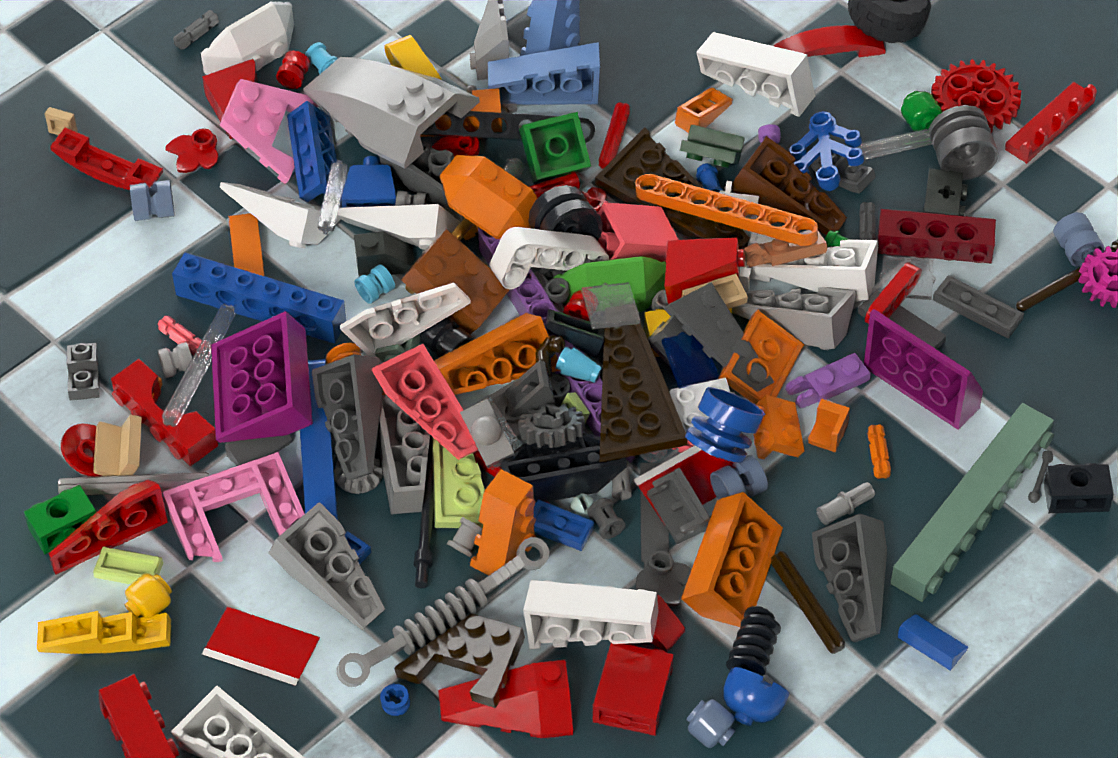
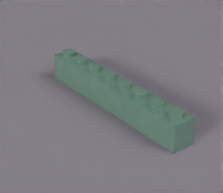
[891,403,1054,602]

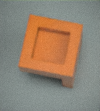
[808,399,850,453]

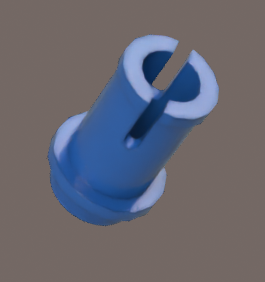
[696,163,723,193]

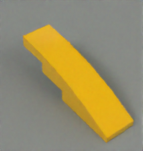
[37,611,171,654]

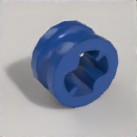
[380,684,410,716]

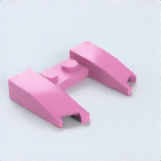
[163,452,305,562]

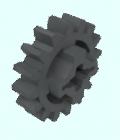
[518,404,585,448]

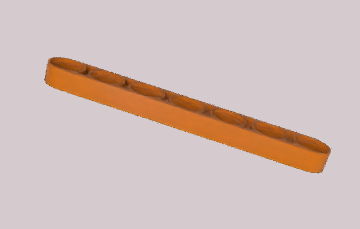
[635,174,818,246]

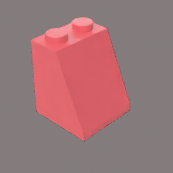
[598,202,678,262]

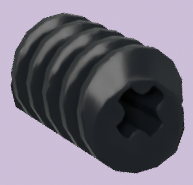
[726,606,781,676]

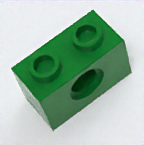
[24,485,96,555]

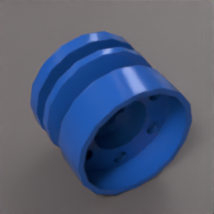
[685,387,765,463]

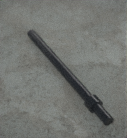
[414,435,434,589]

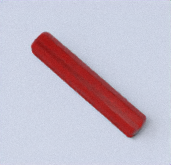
[598,102,630,169]

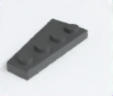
[664,282,774,392]

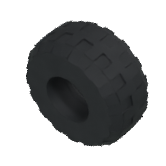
[847,0,931,43]

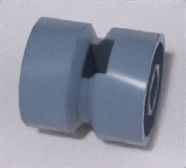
[130,180,175,221]
[1053,212,1105,267]
[710,455,768,499]

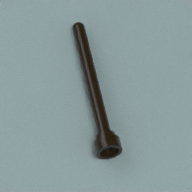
[1016,239,1118,312]

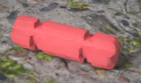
[158,315,207,357]

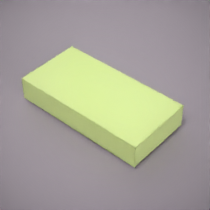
[93,547,163,584]

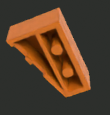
[470,469,536,576]

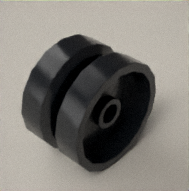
[528,185,603,241]

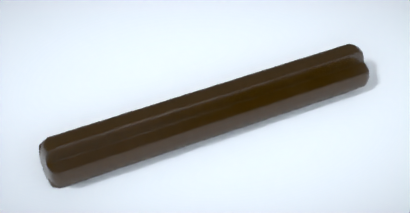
[771,551,845,654]

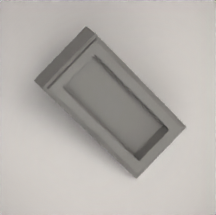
[460,399,515,468]

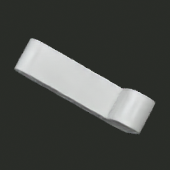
[490,227,609,289]

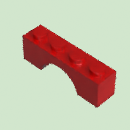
[111,359,218,467]

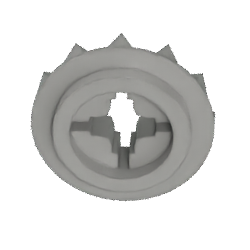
[334,458,383,494]

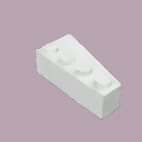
[523,580,659,649]
[171,686,304,758]

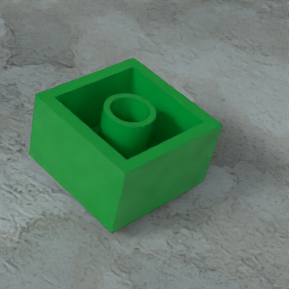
[519,112,591,184]

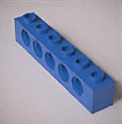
[172,253,346,344]

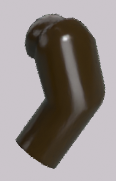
[535,335,565,377]

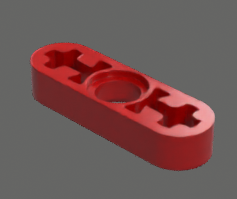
[865,262,922,324]

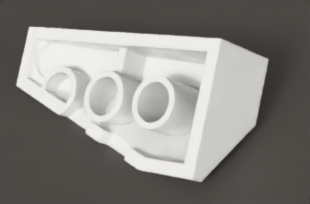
[340,283,471,357]

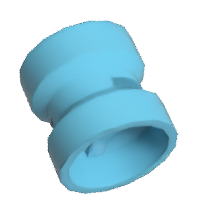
[354,264,395,304]

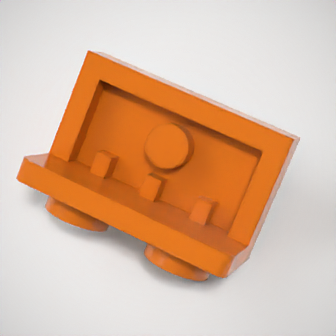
[753,395,804,460]

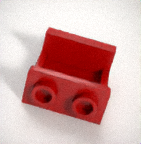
[593,643,674,736]

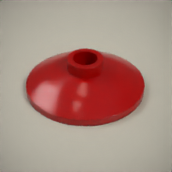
[60,423,102,477]

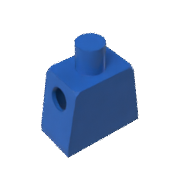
[341,156,396,208]

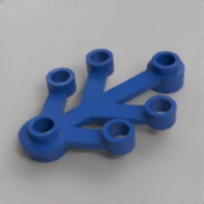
[789,111,864,191]

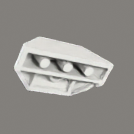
[201,2,294,75]

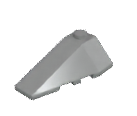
[732,288,856,350]

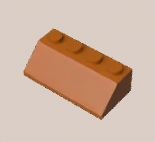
[681,492,783,627]

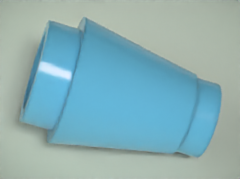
[555,347,602,383]

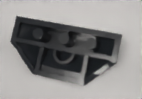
[500,433,627,503]

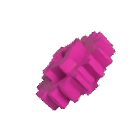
[1078,246,1118,308]

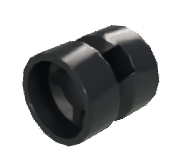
[420,316,474,358]

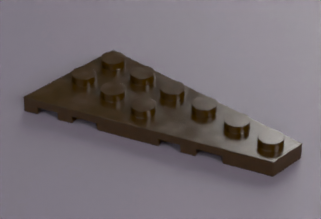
[595,127,750,249]
[599,305,687,462]

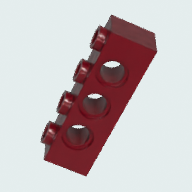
[877,209,996,264]

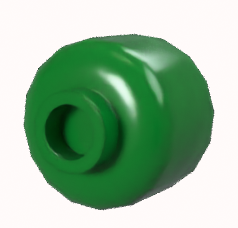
[901,91,942,132]

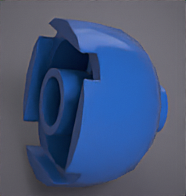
[723,667,790,726]

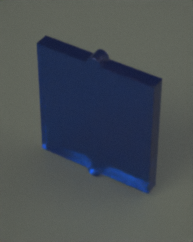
[661,332,719,389]

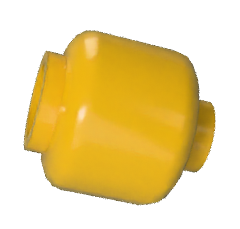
[124,573,172,618]

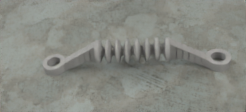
[337,537,549,687]

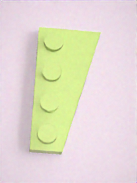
[432,437,485,528]

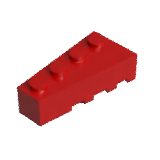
[98,674,179,758]

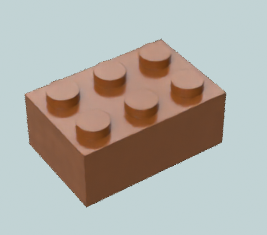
[401,229,510,335]

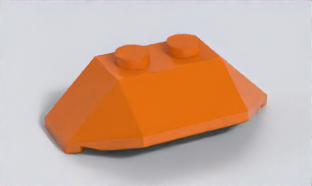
[440,155,538,239]

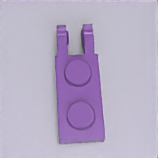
[785,353,871,409]

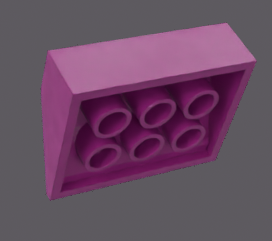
[864,309,983,430]
[211,311,313,443]

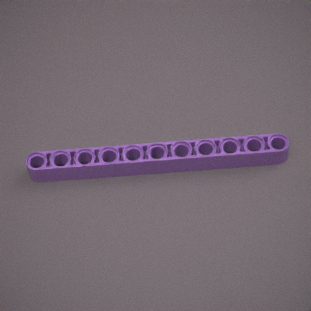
[478,227,635,463]

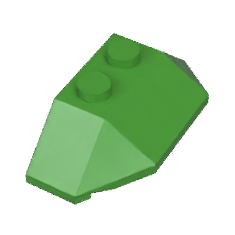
[554,256,666,317]

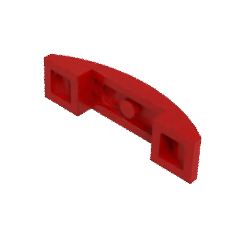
[774,25,886,58]
[50,127,163,190]

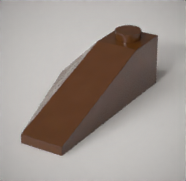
[732,136,847,235]

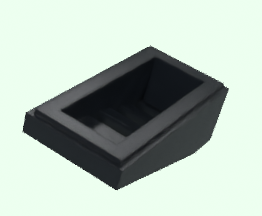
[546,309,604,358]

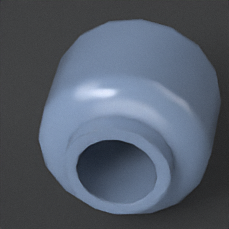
[686,699,735,748]

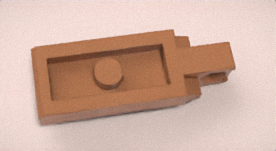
[744,230,827,268]

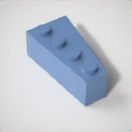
[520,0,580,56]
[488,42,600,105]

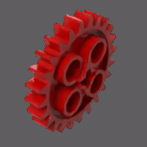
[931,59,1021,133]

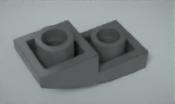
[811,152,876,194]
[67,343,99,401]

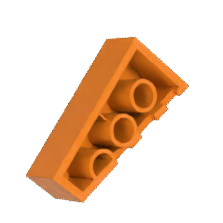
[434,313,560,395]

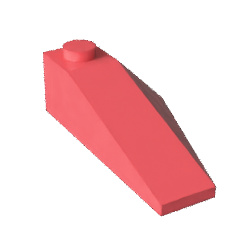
[372,344,478,460]

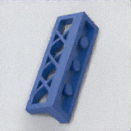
[287,101,342,203]

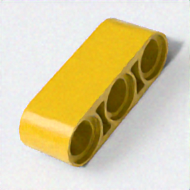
[384,35,442,80]

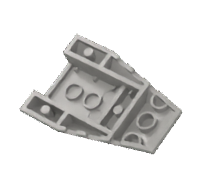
[303,57,480,169]

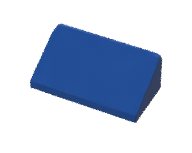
[898,614,968,671]

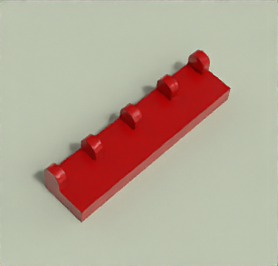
[1005,82,1097,164]

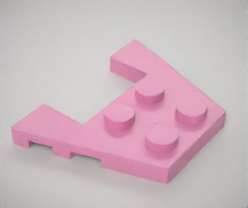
[220,79,318,184]

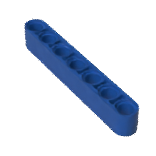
[300,359,338,520]

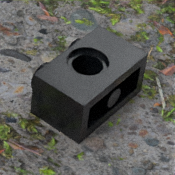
[1043,463,1114,513]

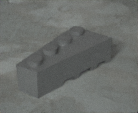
[380,140,465,222]

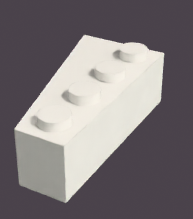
[696,32,815,117]

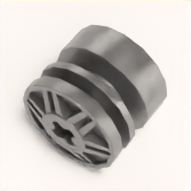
[929,105,999,180]

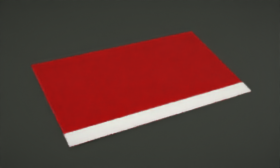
[634,446,734,525]
[202,607,320,686]

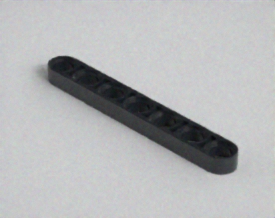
[421,111,595,143]

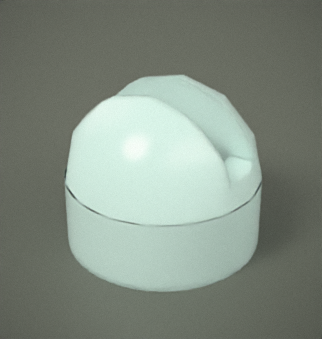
[570,493,594,519]

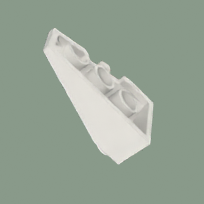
[220,182,341,248]
[334,204,460,250]
[752,239,878,302]

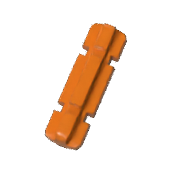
[867,424,891,479]

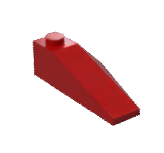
[48,479,168,575]
[438,660,573,738]

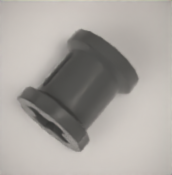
[587,498,625,539]

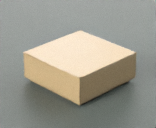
[45,107,78,135]

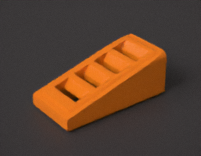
[675,87,733,133]

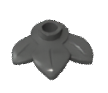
[636,550,692,606]

